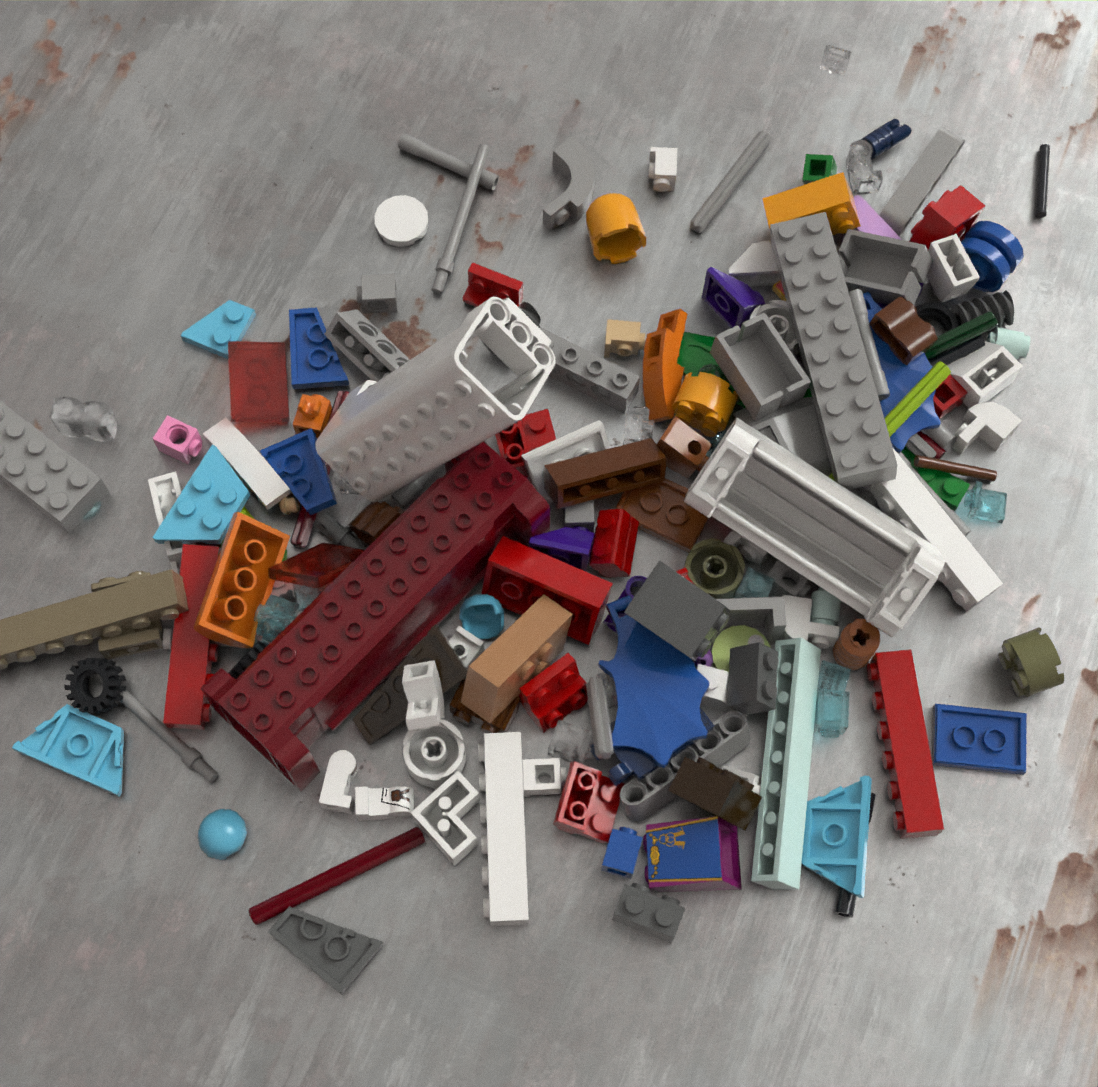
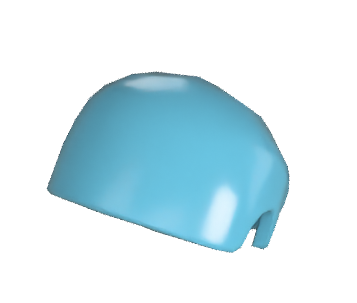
[459,594,504,639]
[197,808,247,860]

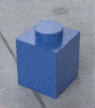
[601,827,643,879]

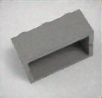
[838,229,933,305]
[710,312,811,421]

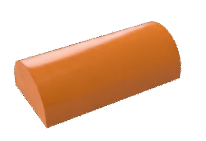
[193,512,290,648]

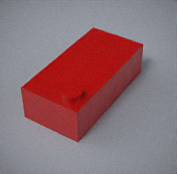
[481,536,613,645]

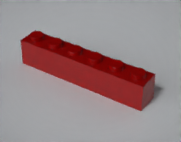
[163,544,221,730]
[867,649,944,839]

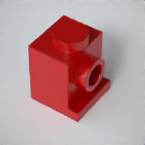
[933,374,968,419]

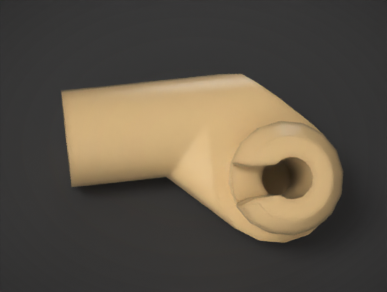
[278,490,300,515]

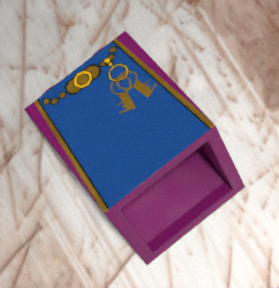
[643,816,742,892]

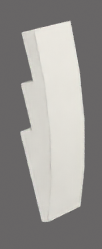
[203,418,291,510]
[148,471,197,575]

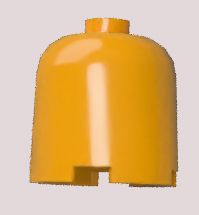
[586,193,646,264]

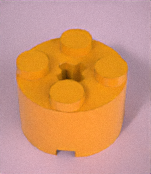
[672,372,738,437]

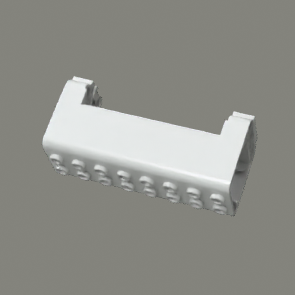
[315,297,556,502]
[684,417,945,637]

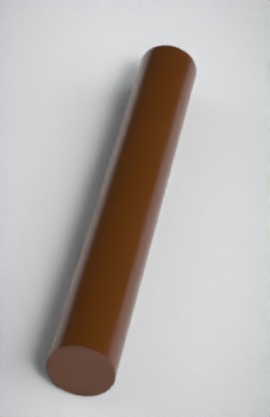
[914,455,997,482]

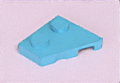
[181,300,256,360]

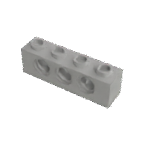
[324,310,410,382]
[539,327,640,414]

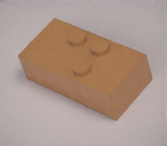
[461,594,573,723]

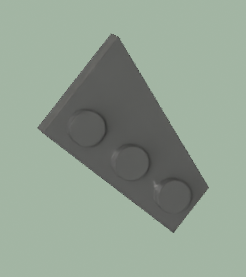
[268,907,384,995]

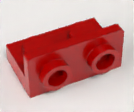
[462,262,523,307]

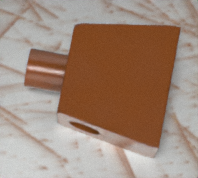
[657,416,711,478]

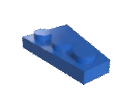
[289,308,349,390]
[259,428,337,515]

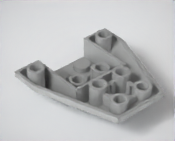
[732,397,832,476]

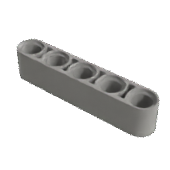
[879,127,965,237]
[620,711,750,821]

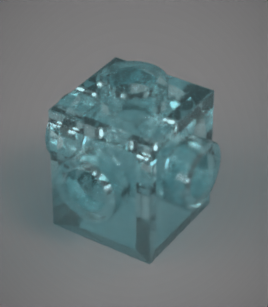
[254,594,300,644]

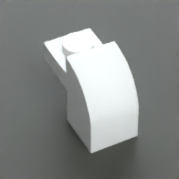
[952,402,1022,455]
[781,594,839,649]
[402,660,445,730]

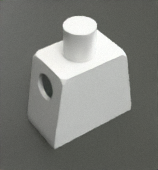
[927,234,980,302]

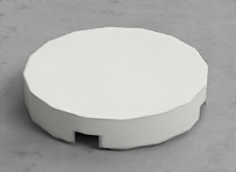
[374,195,429,247]

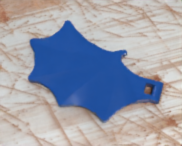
[863,292,941,453]
[598,595,710,768]

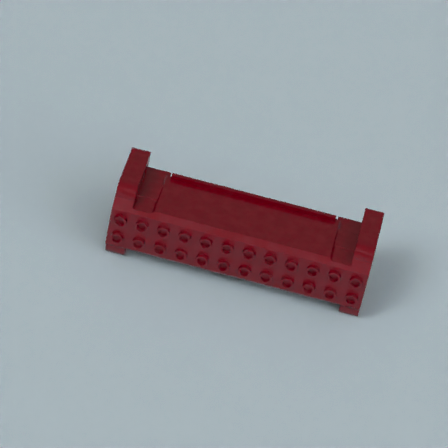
[200,441,550,792]

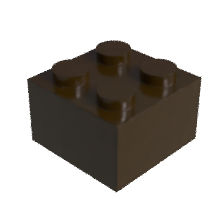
[668,757,762,831]

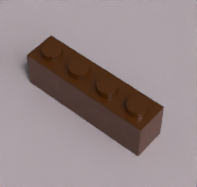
[544,438,667,509]

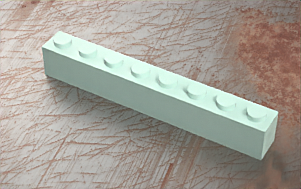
[751,638,821,889]

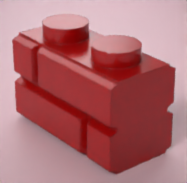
[589,509,639,578]

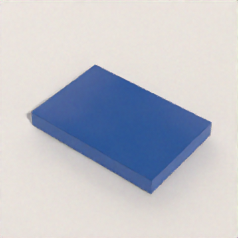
[932,703,1027,775]

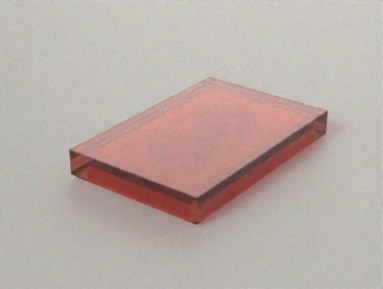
[227,341,289,423]
[268,542,365,589]

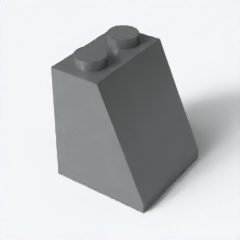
[624,560,730,661]

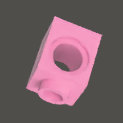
[153,415,203,464]

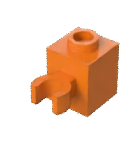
[293,394,332,439]

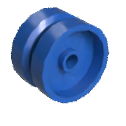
[960,221,1024,292]

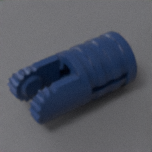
[860,119,912,159]

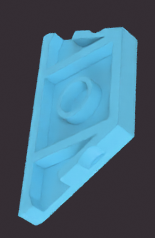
[152,445,251,544]
[12,704,124,797]
[802,776,872,898]

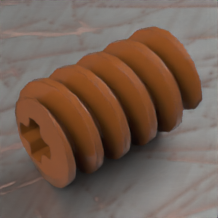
[832,619,881,670]

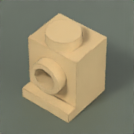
[604,319,645,358]

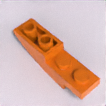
[643,309,688,423]

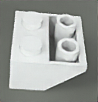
[947,341,1023,408]

